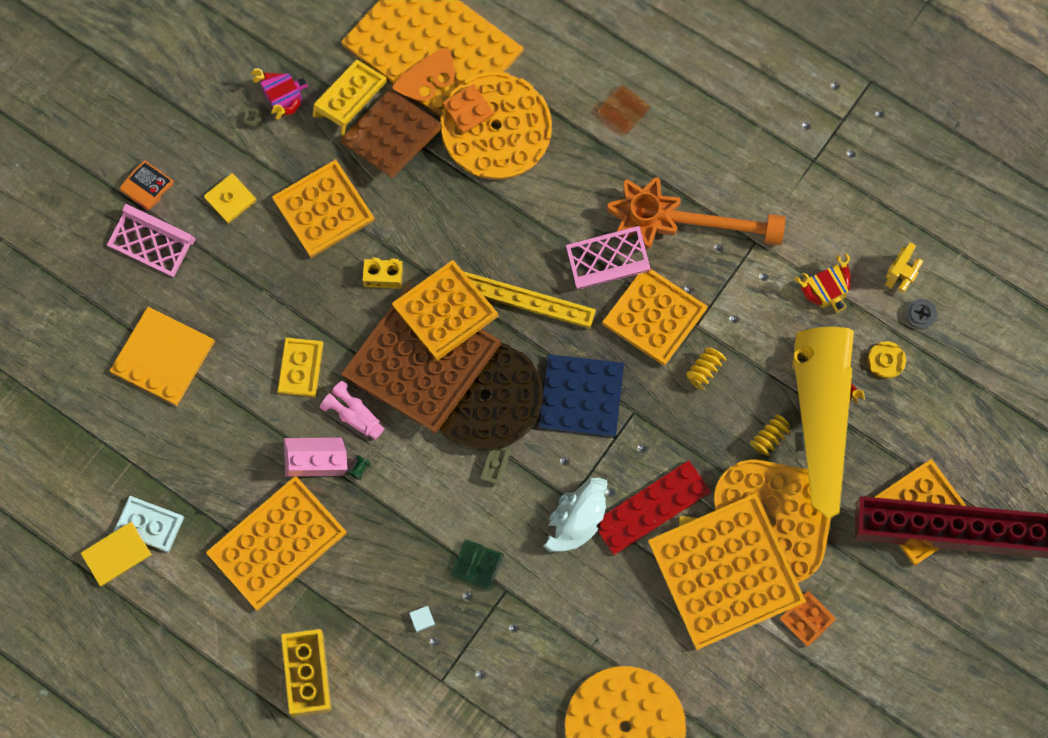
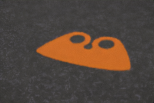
[393,48,455,101]

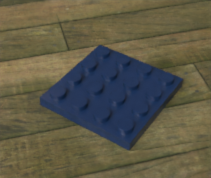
[539,354,624,438]

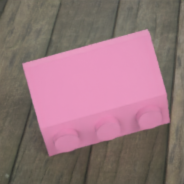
[284,437,347,477]

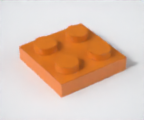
[442,84,494,134]

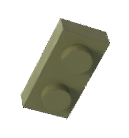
[481,447,511,486]

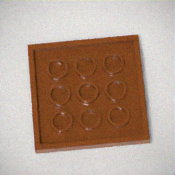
[340,89,443,178]

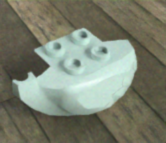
[543,478,608,552]

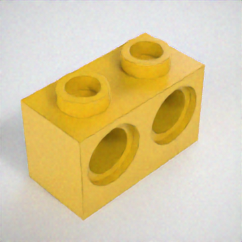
[363,258,403,289]

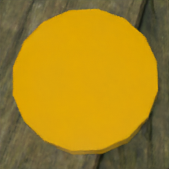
[867,341,906,379]

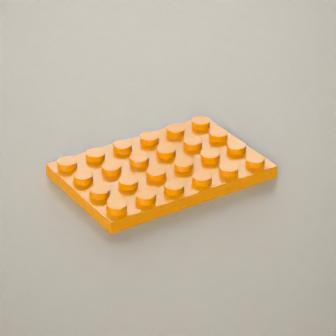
[206,477,347,612]

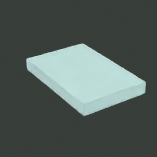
[114,496,184,553]

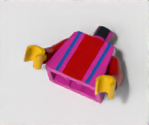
[251,68,308,120]

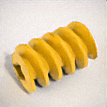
[686,347,726,391]
[749,414,791,457]

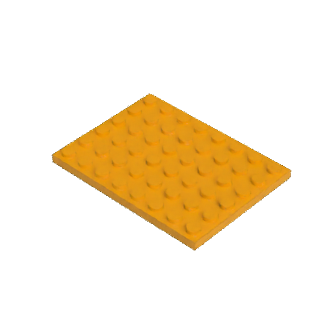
[342,0,524,119]

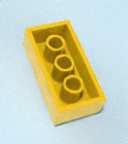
[281,629,332,718]

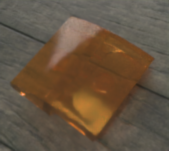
[598,84,651,134]

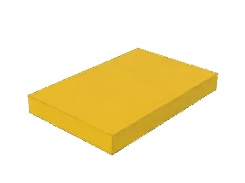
[277,338,324,398]
[81,522,152,587]

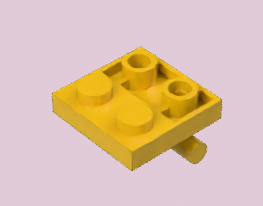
[885,242,923,293]

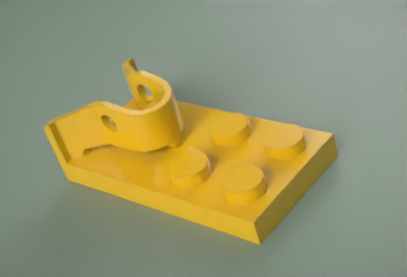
[313,60,387,135]

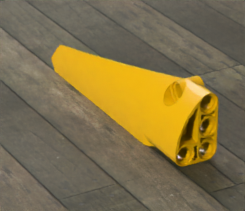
[792,327,854,519]

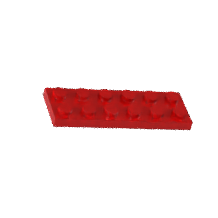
[596,460,711,556]

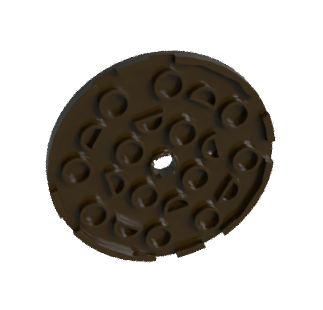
[439,343,543,451]

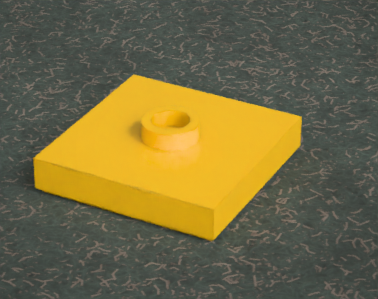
[204,173,257,224]

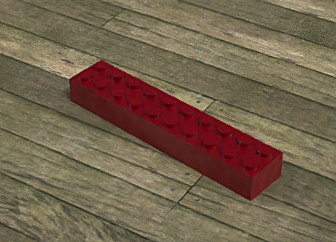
[855,496,1048,559]

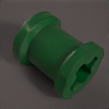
[346,455,371,480]

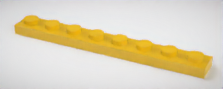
[463,271,596,329]

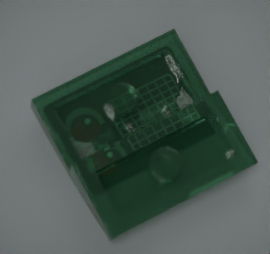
[451,540,504,591]

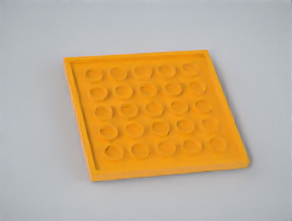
[648,493,806,650]

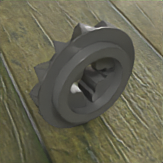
[907,299,937,329]

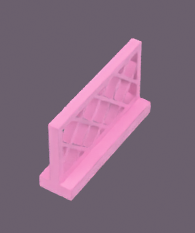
[107,204,195,277]
[566,226,651,290]

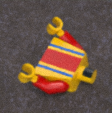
[795,253,851,313]

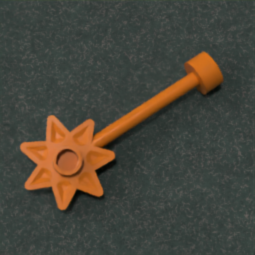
[607,177,785,250]

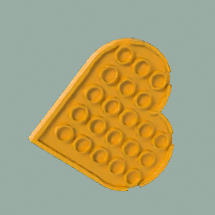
[714,460,831,583]

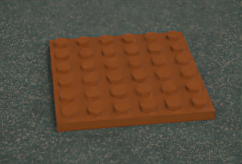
[341,285,501,434]

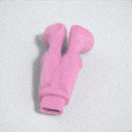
[320,381,385,440]

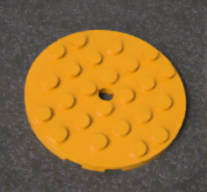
[441,72,552,180]
[565,666,686,738]

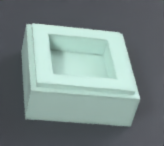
[409,606,435,632]

